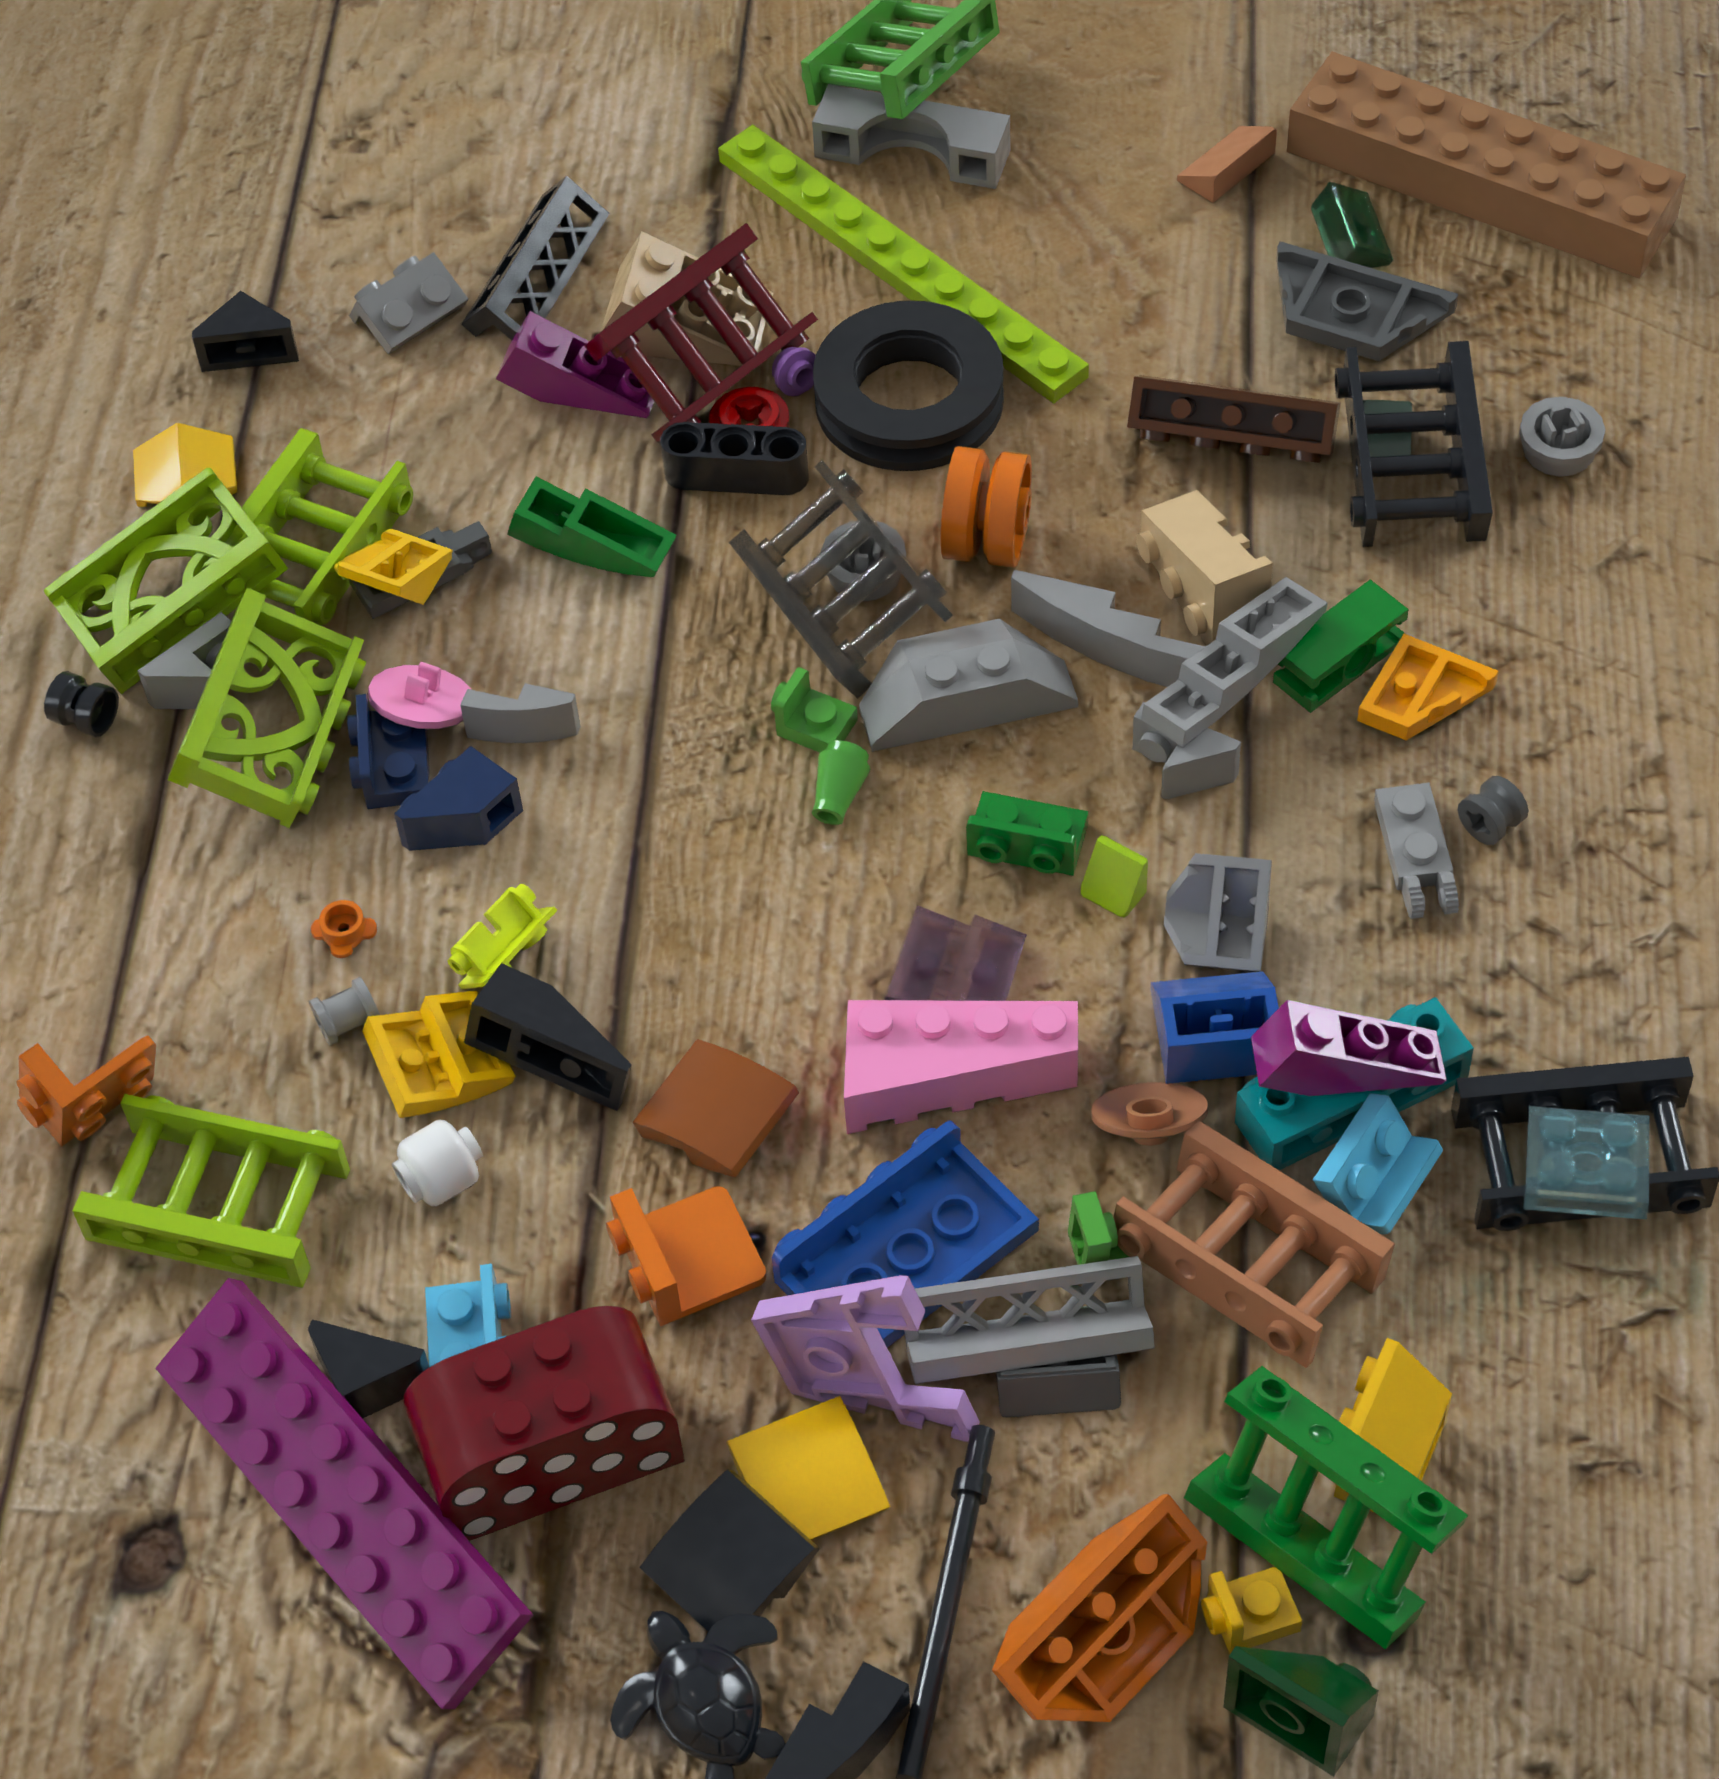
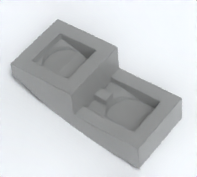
[460,683,581,743]

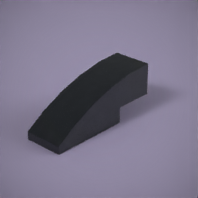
[765,1661,911,1779]

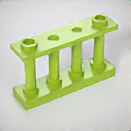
[199,428,413,626]
[72,1094,350,1288]

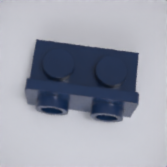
[347,694,430,809]

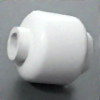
[392,1120,483,1207]

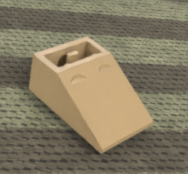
[601,232,773,366]

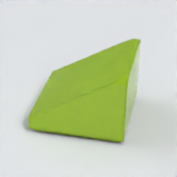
[1081,835,1148,918]

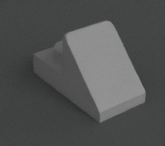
[138,612,231,709]
[1132,701,1241,799]

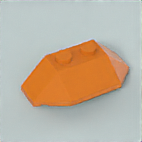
[992,1494,1208,1722]

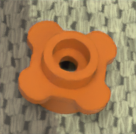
[311,900,377,958]

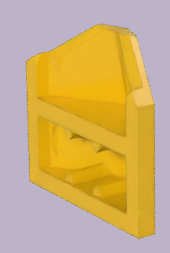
[133,423,237,507]
[334,529,453,605]

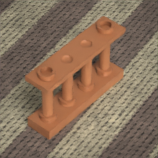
[1113,1120,1395,1368]

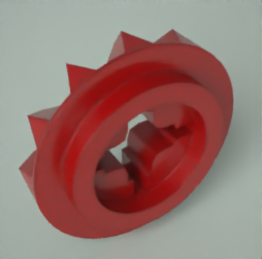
[709,387,789,428]

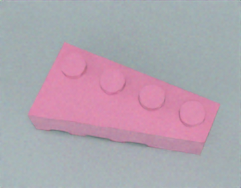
[844,1000,1078,1134]

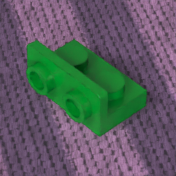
[966,791,1089,876]

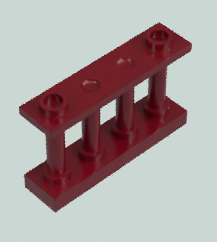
[584,223,818,442]

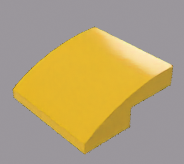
[362,990,515,1118]
[726,1396,891,1540]

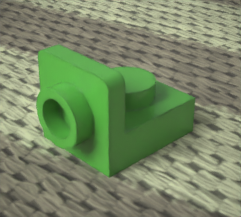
[771,667,858,753]
[1068,1191,1129,1265]

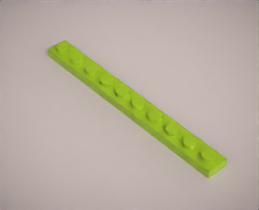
[718,124,1089,404]

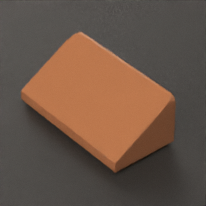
[1177,126,1277,203]

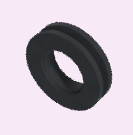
[813,300,1004,471]

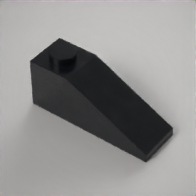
[464,963,632,1111]

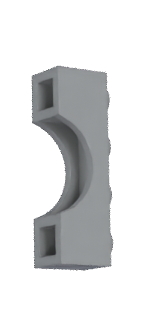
[812,84,1011,189]

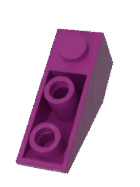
[496,311,663,418]
[1251,1000,1446,1096]

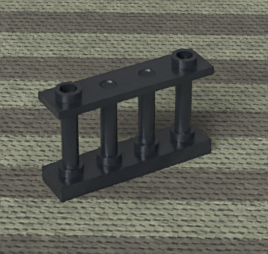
[1335,341,1493,547]
[1451,1056,1719,1231]

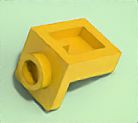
[1201,1567,1302,1654]

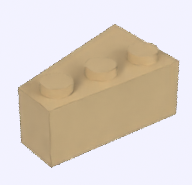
[1136,490,1273,646]

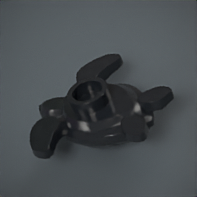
[610,1611,786,1779]

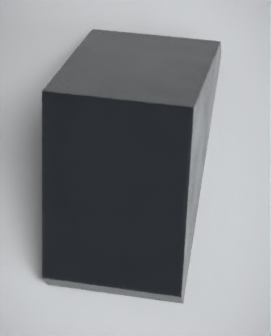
[192,291,299,372]
[308,1319,429,1419]

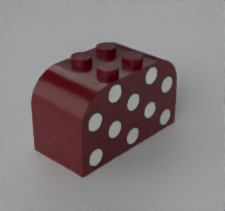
[404,1306,685,1541]

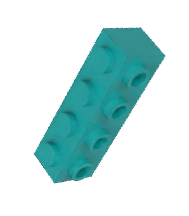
[1235,997,1474,1170]

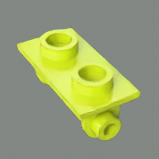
[447,884,557,989]

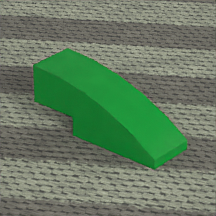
[507,476,677,577]

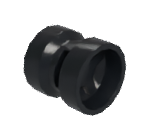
[44,671,119,737]

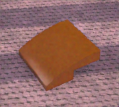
[633,1039,799,1178]

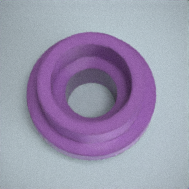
[772,347,816,396]

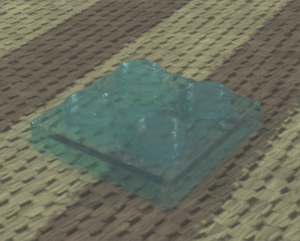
[1524,1106,1650,1219]

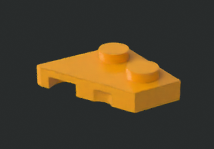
[1357,634,1498,741]

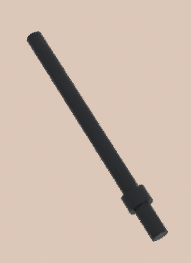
[896,1425,995,1779]

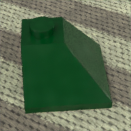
[1223,1646,1379,1777]

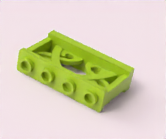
[44,468,289,694]
[167,588,366,828]

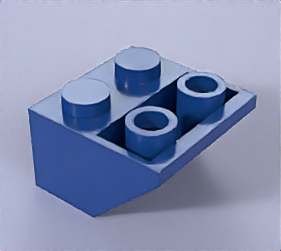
[1150,971,1279,1084]

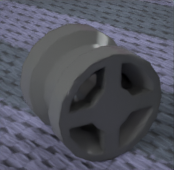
[1457,776,1529,845]

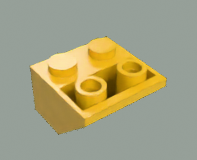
[1334,1338,1452,1513]

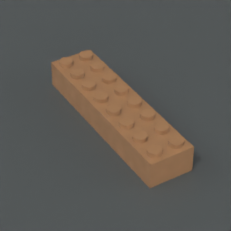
[1287,51,1686,279]

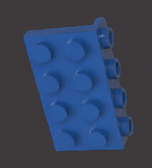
[772,1120,1039,1348]

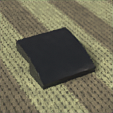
[639,1469,820,1632]

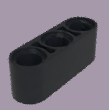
[660,422,809,495]

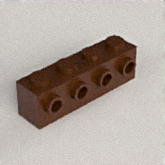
[1127,375,1341,463]

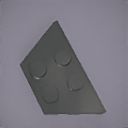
[1276,241,1458,361]

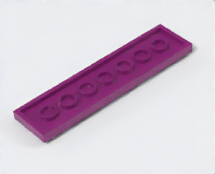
[155,1278,533,1709]

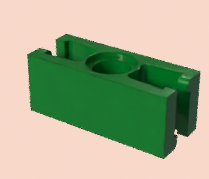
[1273,579,1409,713]

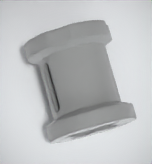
[308,977,380,1046]

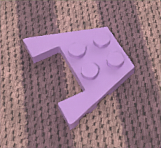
[751,1275,980,1442]

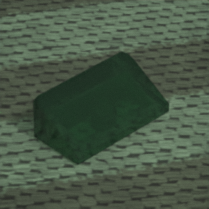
[1311,182,1393,268]

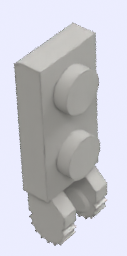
[1374,783,1459,919]

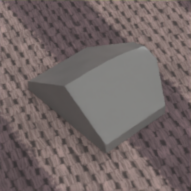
[1164,853,1272,972]

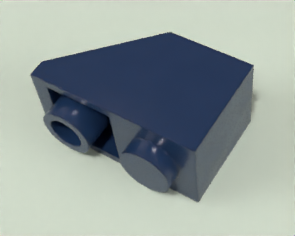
[394,746,523,851]

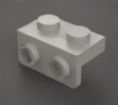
[349,252,468,355]

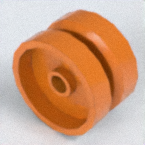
[940,446,1032,568]

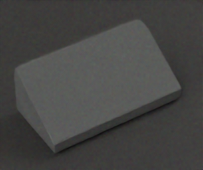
[996,1354,1121,1417]

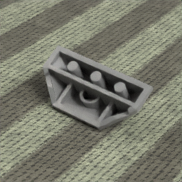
[859,619,1078,752]

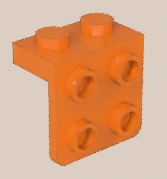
[16,1035,156,1147]
[606,1186,767,1327]

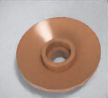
[1091,1082,1208,1146]

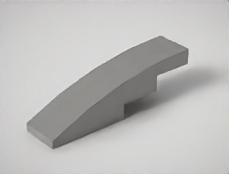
[1011,570,1206,687]
[1141,577,1328,747]

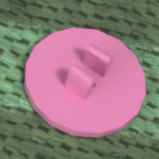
[368,662,471,729]

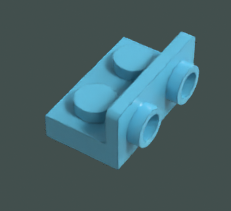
[1313,1093,1443,1235]
[425,1264,511,1367]

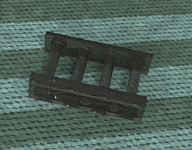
[729,460,953,699]

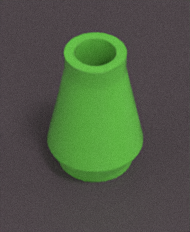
[812,740,871,825]

